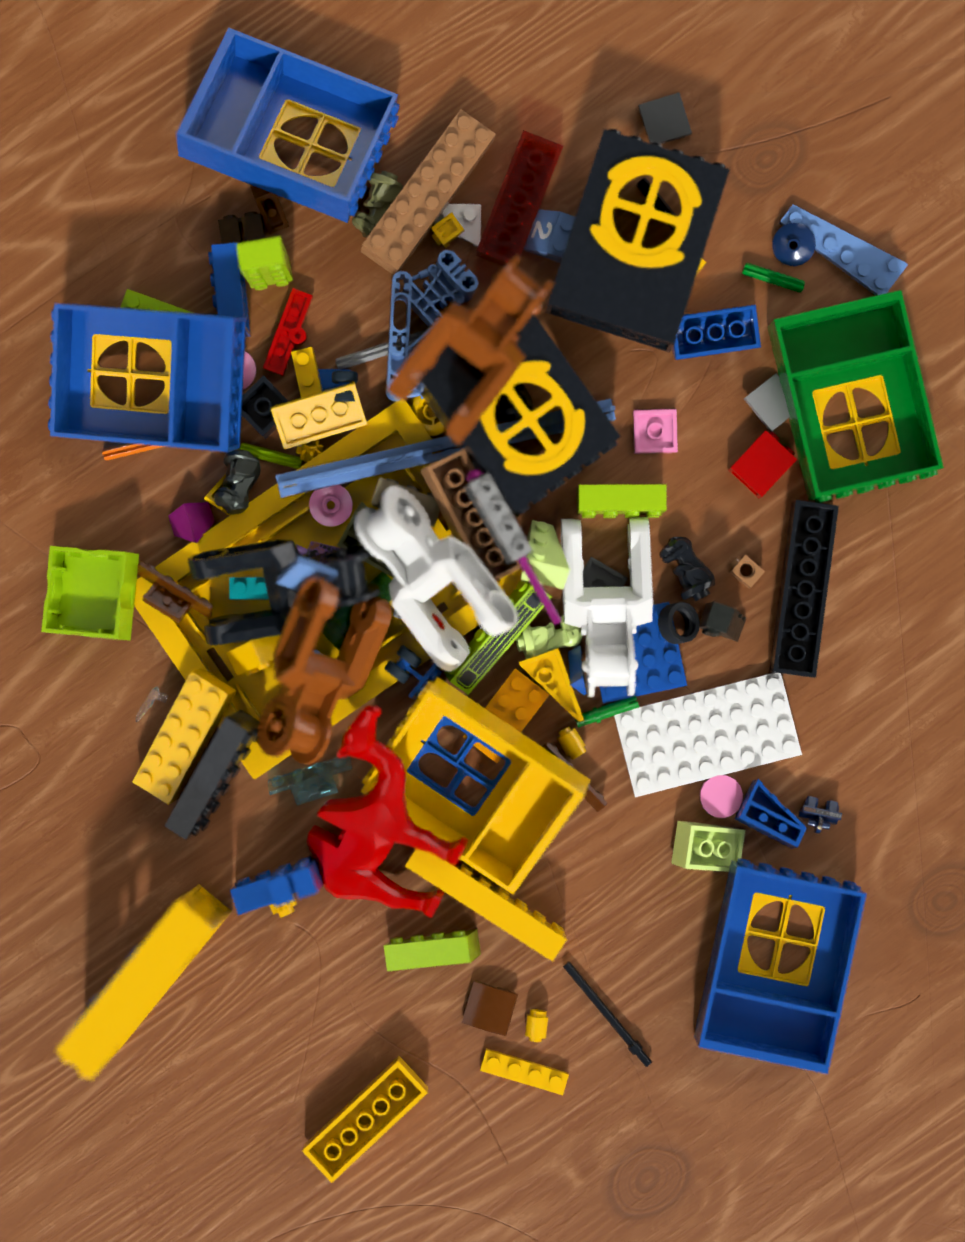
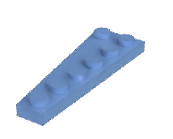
[779,205,908,296]

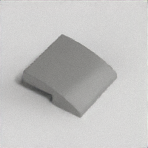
[744,374,790,432]

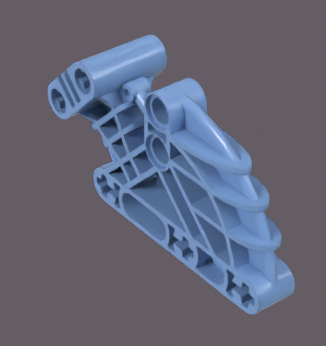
[386,250,478,401]

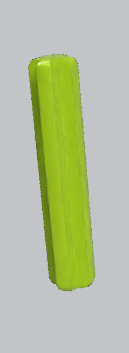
[239,443,302,469]

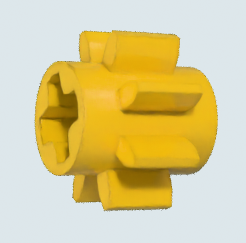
[296,439,324,462]
[269,895,297,918]

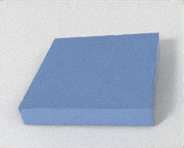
[276,556,338,591]

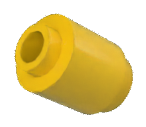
[557,726,586,760]
[525,1009,548,1042]

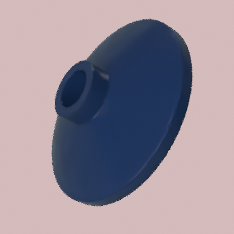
[772,223,816,266]

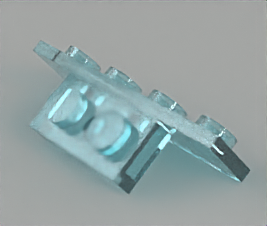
[267,756,352,806]

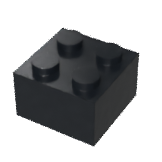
[241,375,289,439]

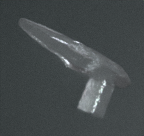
[135,686,168,722]

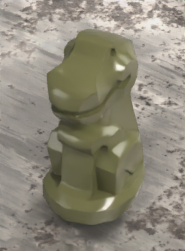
[352,170,403,238]

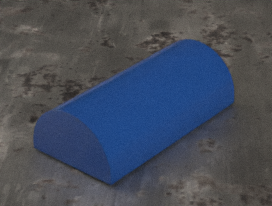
[672,304,761,360]

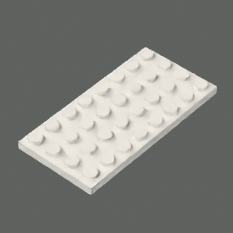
[614,673,802,797]

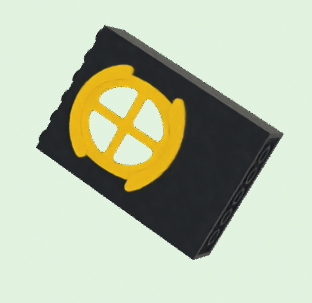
[546,129,730,353]
[404,315,621,517]

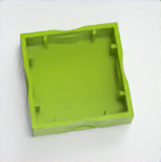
[41,546,139,641]

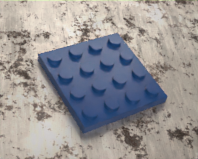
[599,602,687,703]

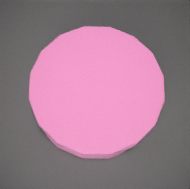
[700,775,743,818]

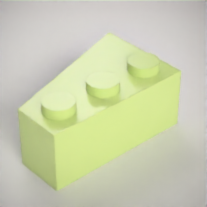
[521,520,570,589]

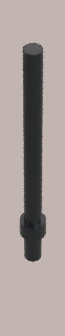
[563,961,652,1067]

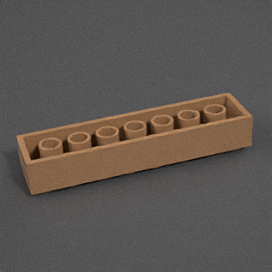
[361,109,496,275]

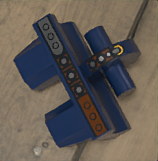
[798,796,842,834]

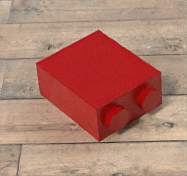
[728,430,797,499]

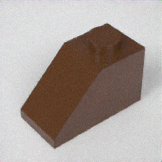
[251,186,289,234]

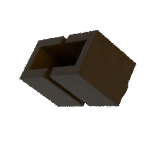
[218,212,266,244]

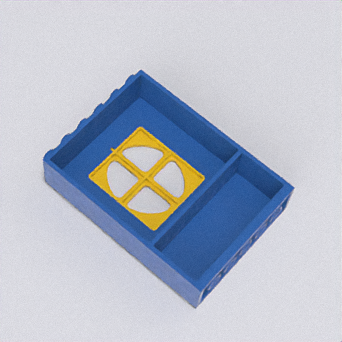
[176,27,400,223]
[48,303,246,452]
[694,858,867,1074]

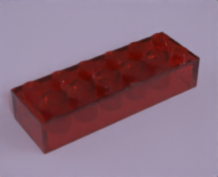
[476,130,563,268]

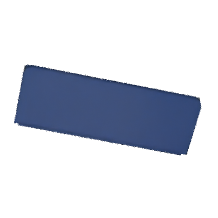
[568,646,587,695]

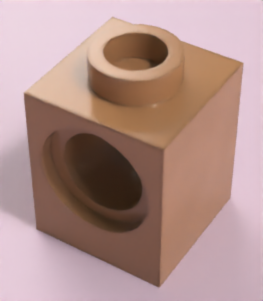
[729,555,765,589]

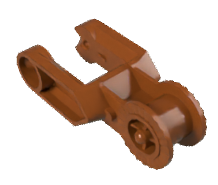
[387,255,555,445]
[257,576,392,765]

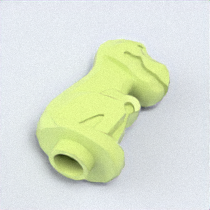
[516,615,583,659]

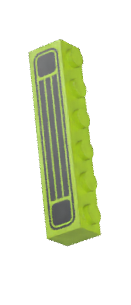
[444,580,552,695]

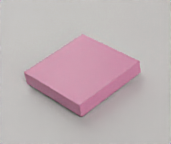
[633,409,678,454]

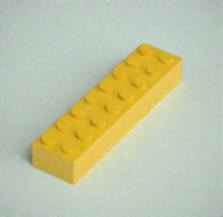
[405,848,567,962]

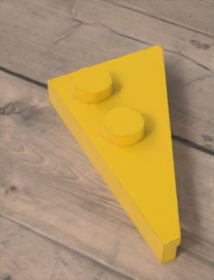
[519,648,584,722]

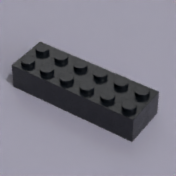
[165,710,260,840]

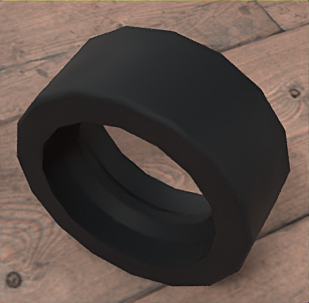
[658,602,700,644]

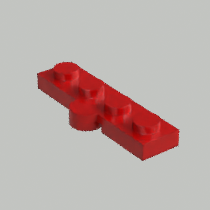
[263,288,313,377]

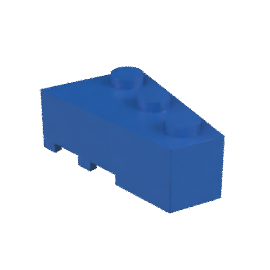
[734,779,807,849]

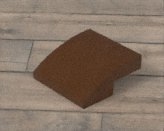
[462,981,518,1036]

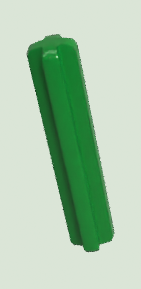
[742,263,805,293]

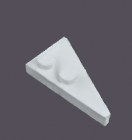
[434,204,481,247]

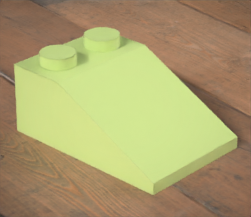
[671,821,746,872]

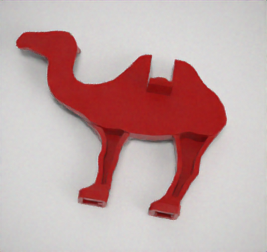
[307,705,469,918]

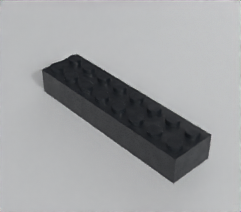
[769,500,839,678]

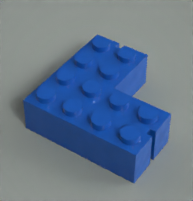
[230,856,324,915]

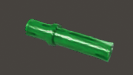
[574,695,639,728]

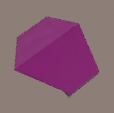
[168,502,216,543]

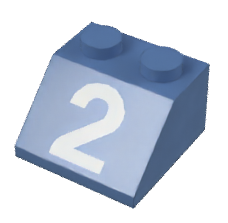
[525,210,575,263]

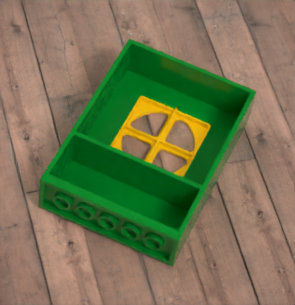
[767,290,944,503]

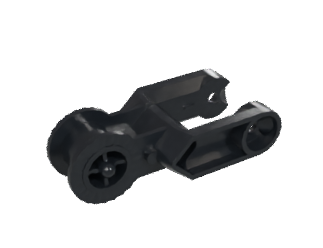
[188,539,380,645]

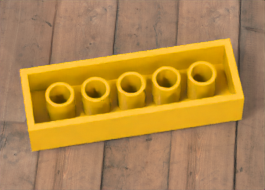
[132,668,237,805]
[302,1056,428,1183]

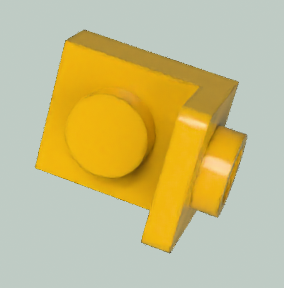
[431,212,465,247]

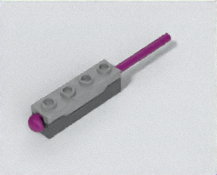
[463,469,562,625]

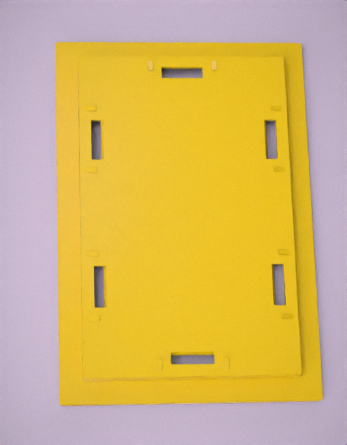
[134,400,522,779]

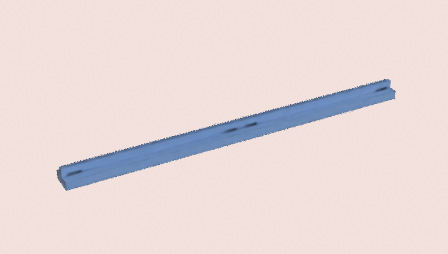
[276,399,616,498]

